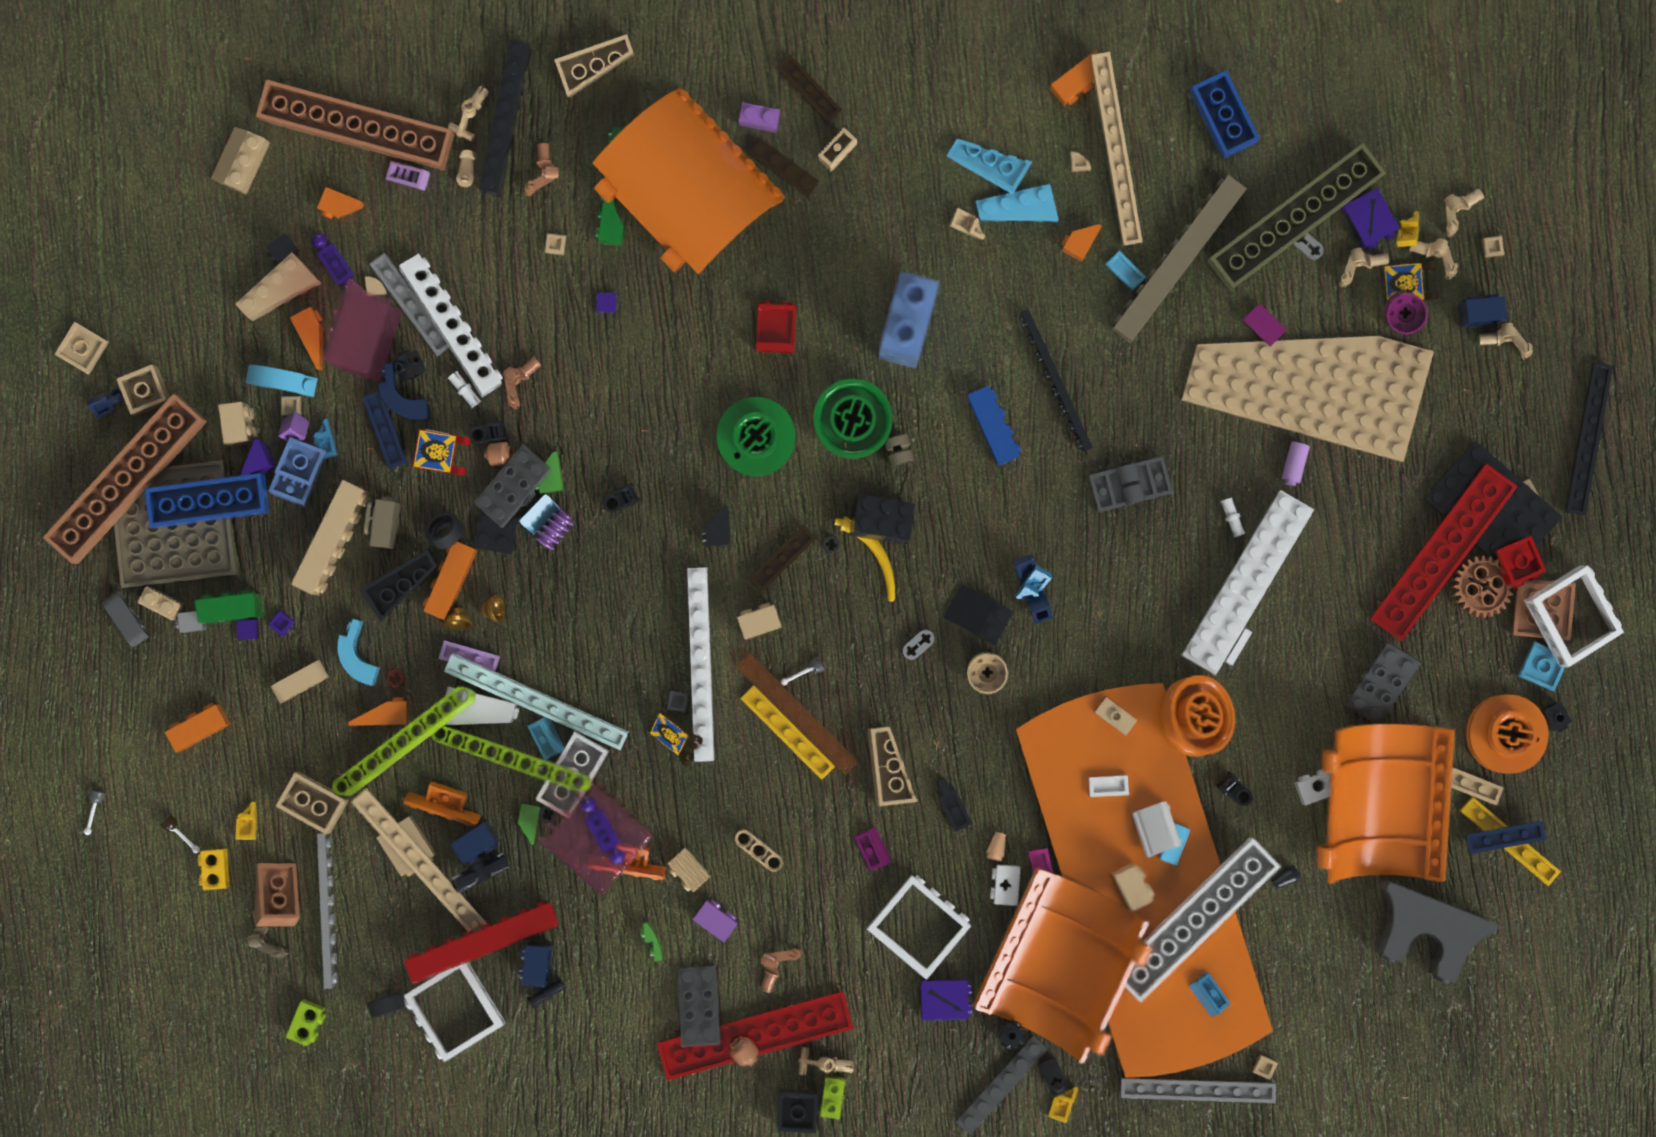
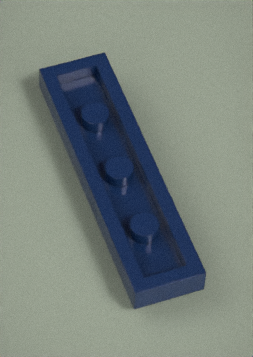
[362,391,408,470]
[1465,821,1546,854]

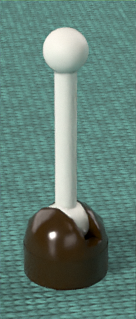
[160,815,200,853]

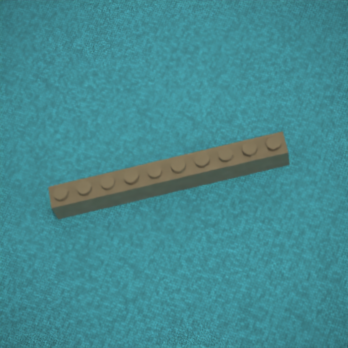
[1112,175,1247,343]

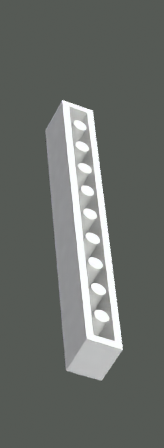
[687,568,715,762]

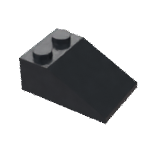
[944,584,1014,645]

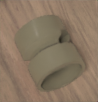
[885,434,914,467]

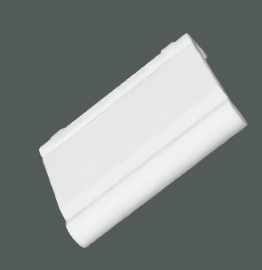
[1132,802,1182,858]

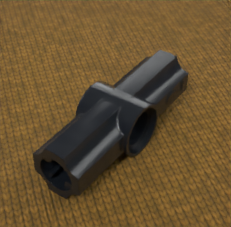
[450,852,509,893]

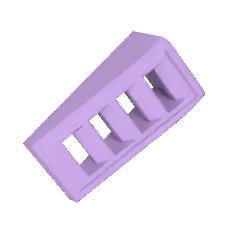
[386,161,430,190]

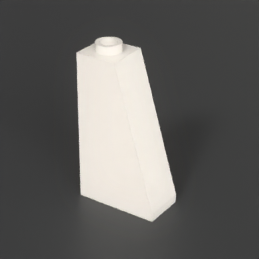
[445,687,519,725]

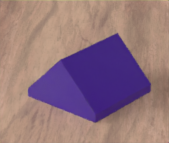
[241,439,277,476]

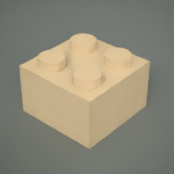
[117,365,170,417]
[218,402,257,446]
[737,603,782,640]
[1111,863,1154,911]

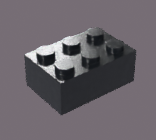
[849,494,915,545]

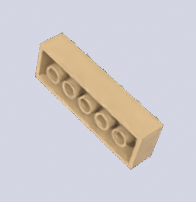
[291,480,370,596]

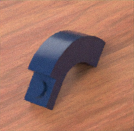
[378,363,430,421]
[1014,554,1053,624]

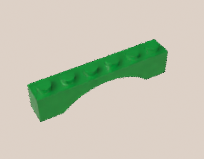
[595,127,625,246]

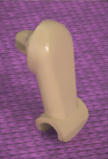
[456,150,476,187]

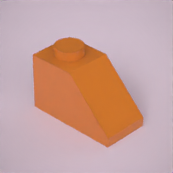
[317,187,364,219]
[1061,224,1102,262]

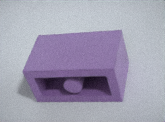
[739,103,780,133]
[693,899,738,942]

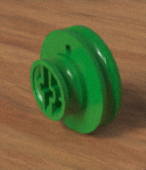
[813,379,893,459]
[717,397,795,476]

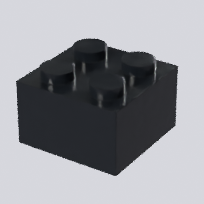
[777,1089,818,1134]

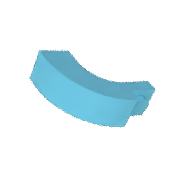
[245,364,318,397]
[338,619,380,686]

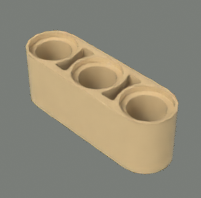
[271,660,329,704]
[735,829,783,872]

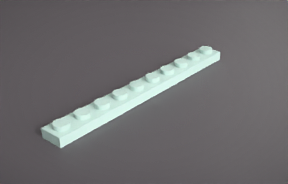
[444,653,629,750]

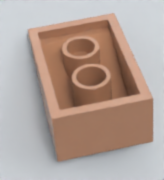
[255,863,300,926]

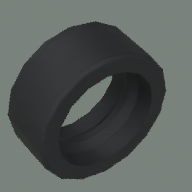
[425,512,463,549]
[366,991,406,1018]

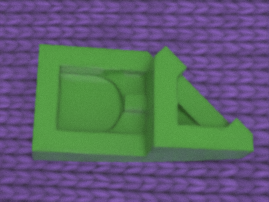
[518,804,541,845]

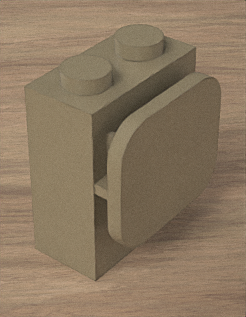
[364,497,401,550]

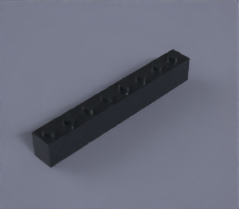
[479,40,531,197]

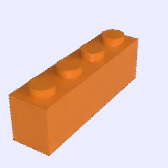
[422,542,477,620]

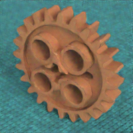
[1451,555,1513,618]

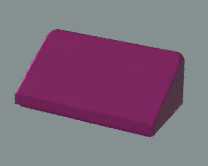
[1243,304,1286,346]
[854,827,891,871]

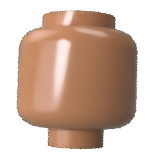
[484,441,514,467]
[730,1037,758,1066]

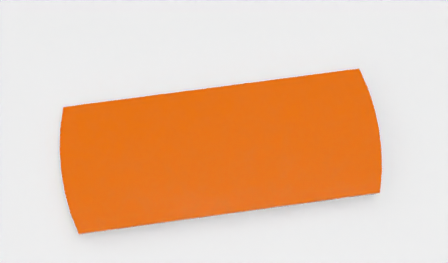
[1016,683,1273,1078]

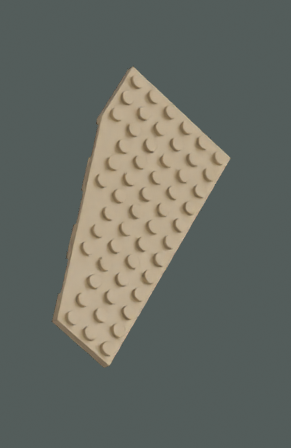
[1181,336,1434,462]

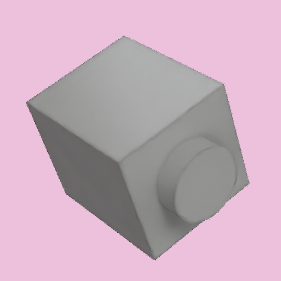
[175,611,207,633]

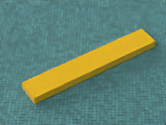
[740,685,835,780]
[1459,796,1561,886]

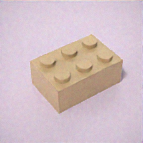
[276,772,349,835]

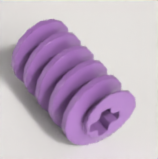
[534,507,574,550]

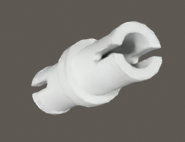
[448,371,481,409]
[1220,498,1245,538]

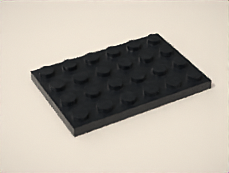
[1423,441,1563,565]

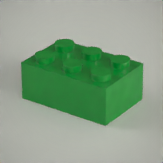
[195,590,264,624]

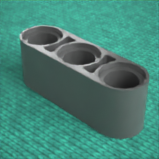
[102,591,150,647]

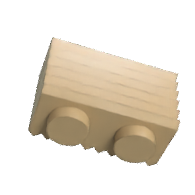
[819,128,857,171]
[138,587,185,621]
[668,847,711,892]

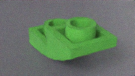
[640,921,663,961]

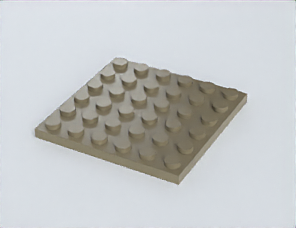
[114,460,237,588]

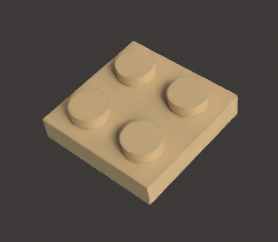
[55,322,109,374]

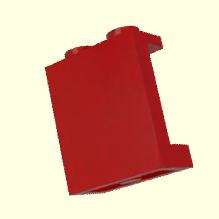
[756,301,796,354]

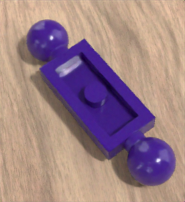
[312,233,360,296]
[581,797,624,864]

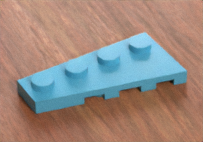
[947,139,1032,195]
[975,184,1059,222]

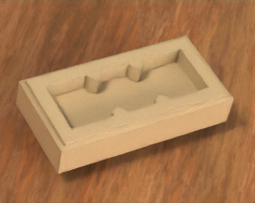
[1094,697,1137,736]

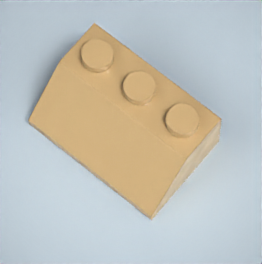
[211,127,270,195]

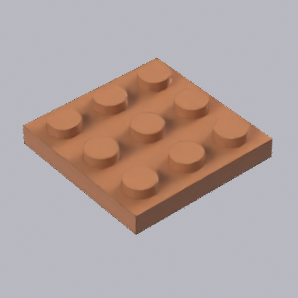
[1511,579,1576,641]

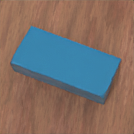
[1189,972,1231,1017]

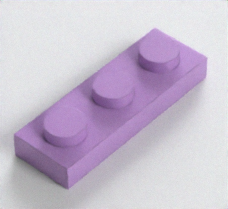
[439,640,500,672]

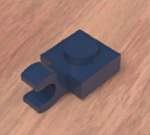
[87,388,124,419]

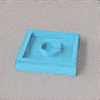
[1518,641,1565,692]

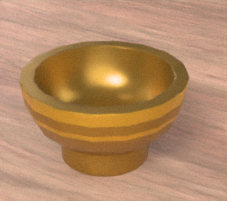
[481,595,505,622]
[444,608,472,630]

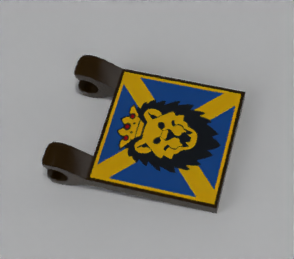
[1383,261,1439,302]
[649,710,703,766]

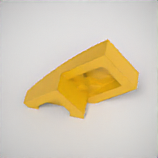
[1397,211,1419,247]
[235,802,257,840]
[1047,1087,1078,1123]

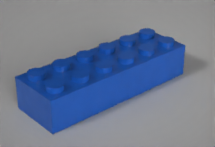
[145,473,270,528]

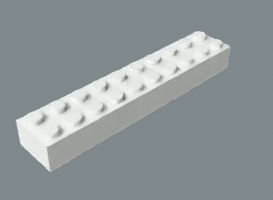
[1181,490,1314,676]
[1124,837,1280,1002]

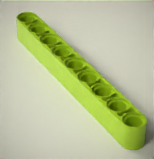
[332,687,476,796]
[431,726,591,792]

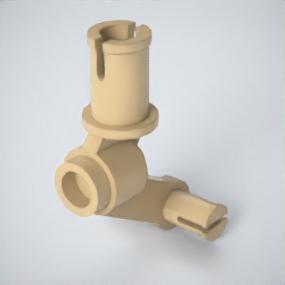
[448,86,489,141]
[1444,189,1484,237]
[1409,238,1458,280]
[1339,248,1389,287]
[1478,323,1533,359]
[798,1047,854,1075]

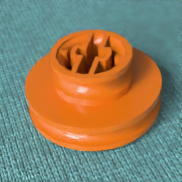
[1160,675,1235,757]
[1465,695,1549,774]

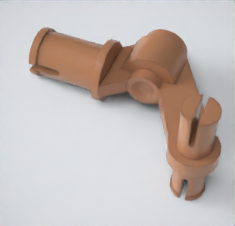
[524,143,558,196]
[503,357,541,410]
[760,948,802,993]

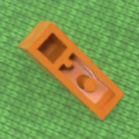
[290,307,323,370]
[349,697,410,726]

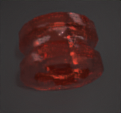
[387,670,405,687]

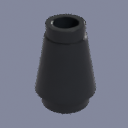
[1271,865,1301,889]

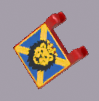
[413,429,471,476]

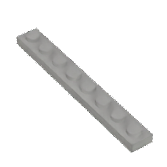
[317,832,338,989]
[1120,1077,1276,1103]

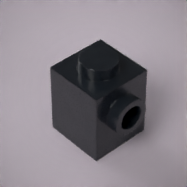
[266,233,299,263]
[1540,701,1572,732]

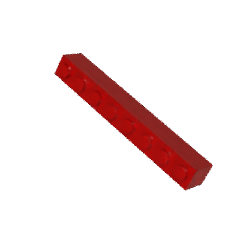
[404,901,559,984]

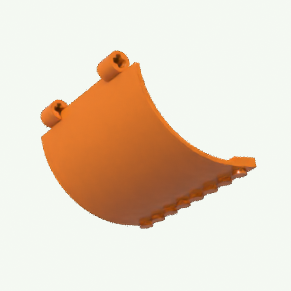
[593,87,785,274]
[1316,724,1455,884]
[972,867,1153,1064]

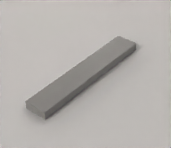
[369,253,449,356]

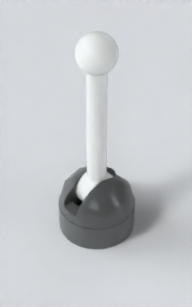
[780,656,825,686]
[84,788,106,835]

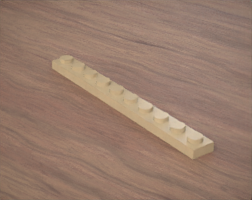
[1090,52,1143,246]
[351,789,488,933]

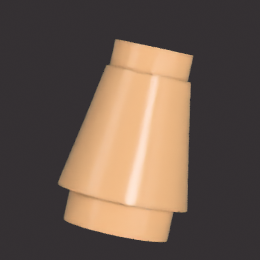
[986,832,1006,862]

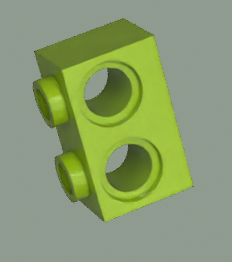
[286,999,326,1046]
[820,1074,845,1119]

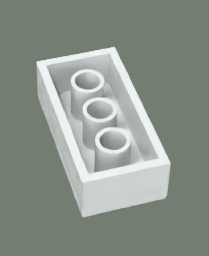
[536,731,610,818]

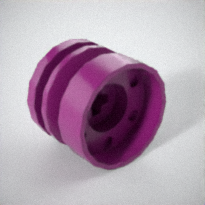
[1384,291,1428,334]

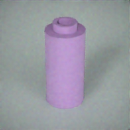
[1281,442,1310,486]

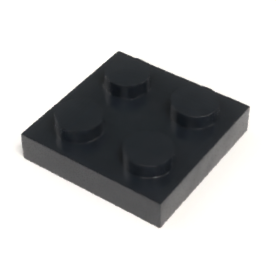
[473,510,519,554]

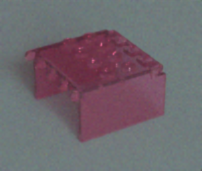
[324,279,403,382]
[537,782,656,895]

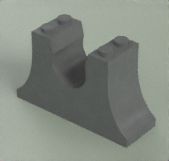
[1375,879,1499,985]

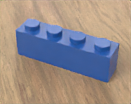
[967,386,1021,466]

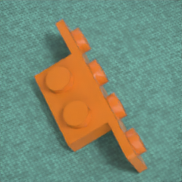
[403,781,481,827]
[588,843,666,880]

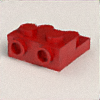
[1495,536,1546,589]

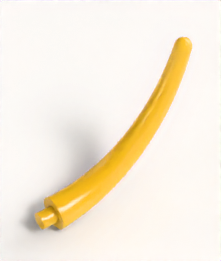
[834,516,895,602]

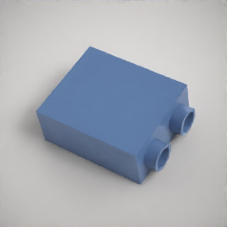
[878,272,939,368]

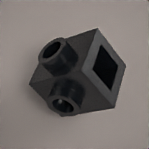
[393,350,427,382]
[997,1019,1026,1049]

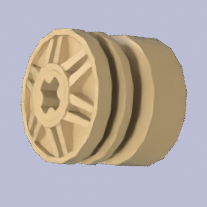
[967,651,1008,694]

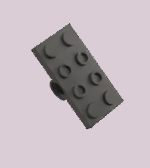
[474,444,552,528]
[1088,456,1173,513]
[1346,641,1421,724]
[678,966,721,1047]

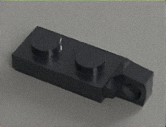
[937,778,972,832]

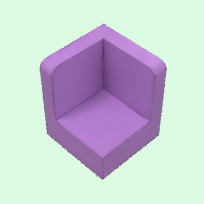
[278,412,309,442]

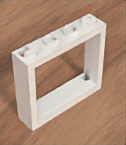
[1524,566,1624,667]
[867,875,971,980]
[404,962,506,1062]

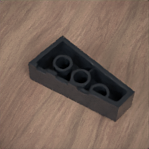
[361,548,439,622]

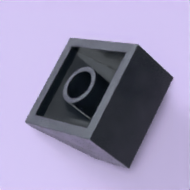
[702,506,731,548]

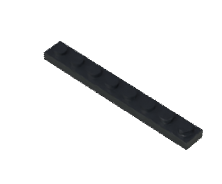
[1019,309,1093,452]
[1565,362,1613,516]

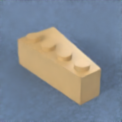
[554,34,634,98]
[235,252,322,321]
[867,727,917,806]

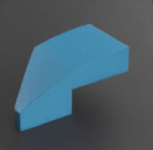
[313,419,338,459]
[1016,565,1052,599]

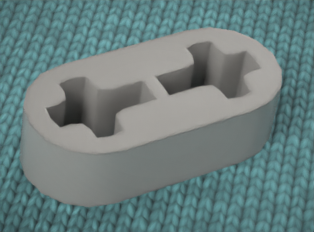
[1293,233,1324,260]
[902,630,934,660]

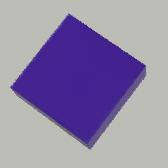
[597,293,617,313]
[268,610,296,637]
[237,620,258,639]

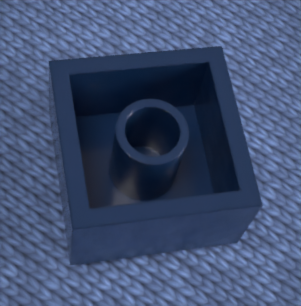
[1457,294,1507,328]
[451,821,500,864]
[519,942,553,987]

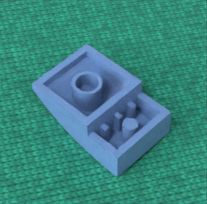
[268,437,326,508]

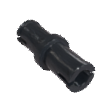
[527,978,567,1009]

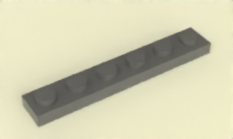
[956,1035,1048,1135]

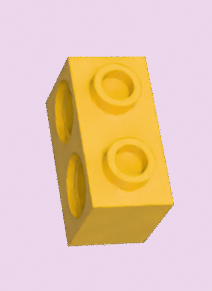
[198,848,230,890]

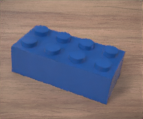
[1189,70,1260,160]

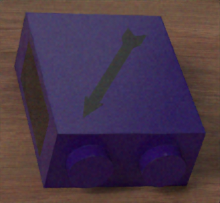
[1341,188,1399,249]
[920,978,972,1021]

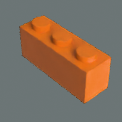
[1049,50,1099,106]
[165,703,231,753]

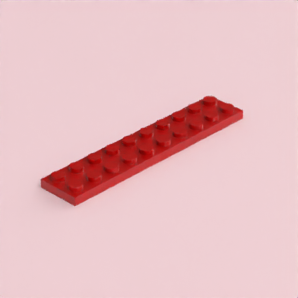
[1369,464,1518,642]
[657,991,854,1081]

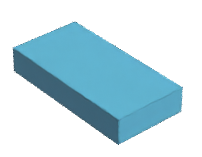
[1105,250,1146,291]

